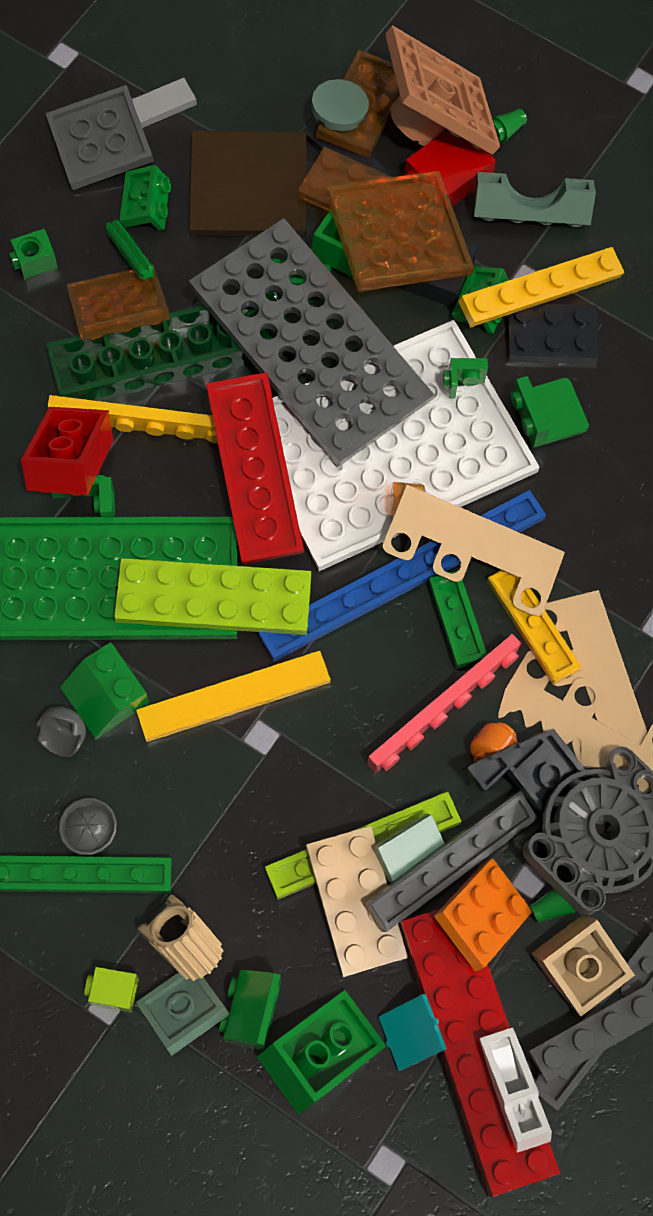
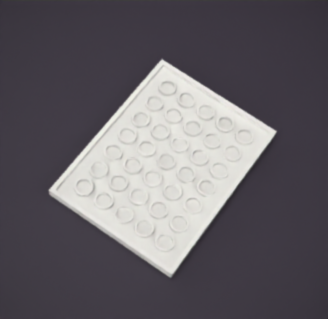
[273,320,539,571]

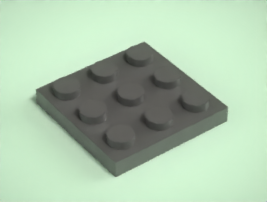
[46,85,154,190]

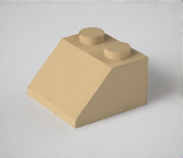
[531,915,635,1016]

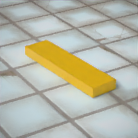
[487,570,581,685]

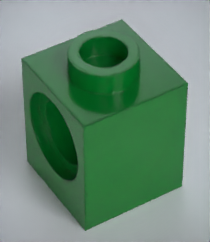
[9,229,58,279]

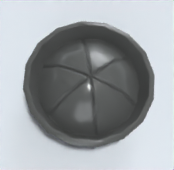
[58,798,117,855]

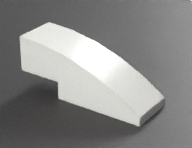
[480,1028,552,1153]

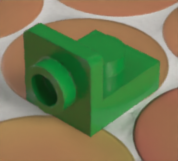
[443,358,488,398]

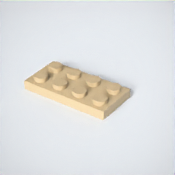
[305,826,408,977]

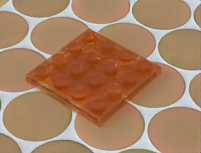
[326,171,474,292]

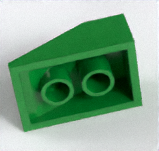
[257,990,386,1115]

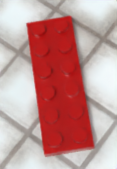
[206,372,304,565]

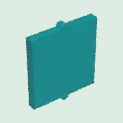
[379,994,447,1071]

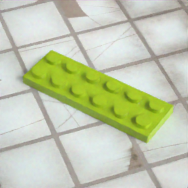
[114,558,311,635]

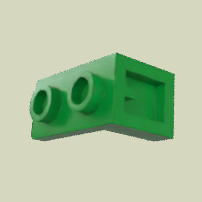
[51,475,115,517]

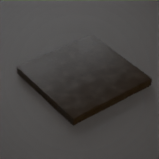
[190,131,307,237]

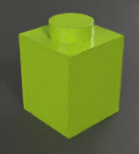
[85,967,139,1013]

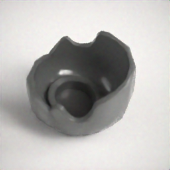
[36,706,86,757]

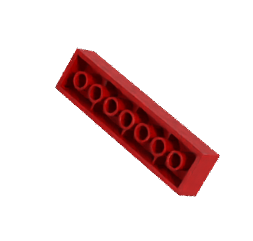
[399,909,560,1197]

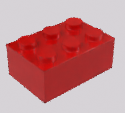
[21,407,113,495]

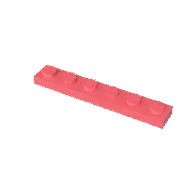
[367,634,521,774]

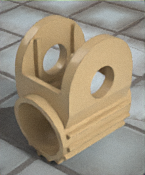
[137,894,224,981]

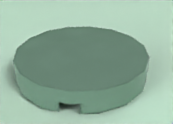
[311,79,369,131]

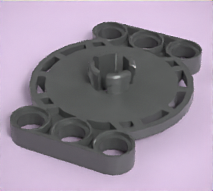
[523,746,653,915]

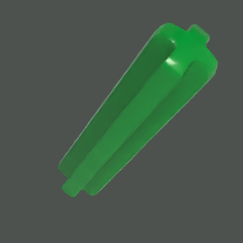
[105,220,155,281]

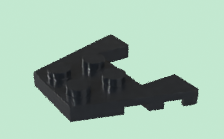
[462,729,592,858]

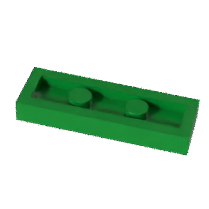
[428,570,487,669]

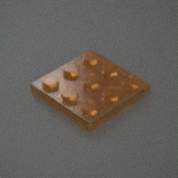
[67,265,170,340]

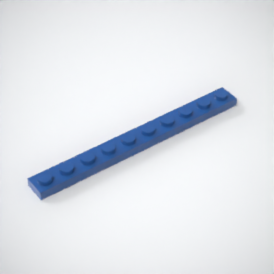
[258,490,546,662]

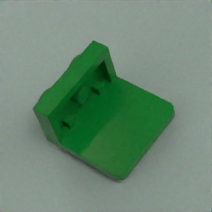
[511,376,589,448]

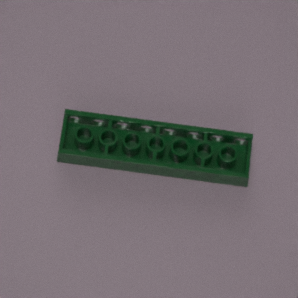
[46,291,292,401]

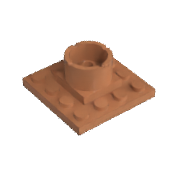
[385,25,500,155]

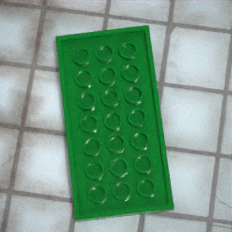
[0,517,238,640]

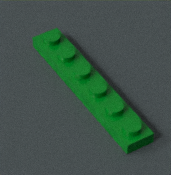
[0,856,172,893]

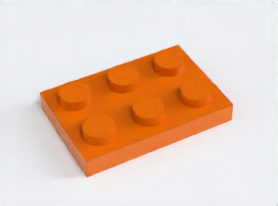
[434,858,533,972]

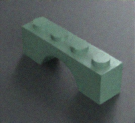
[474,172,596,227]

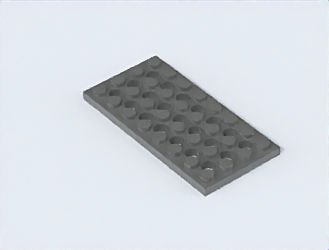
[189,218,435,467]

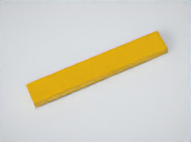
[136,651,330,742]

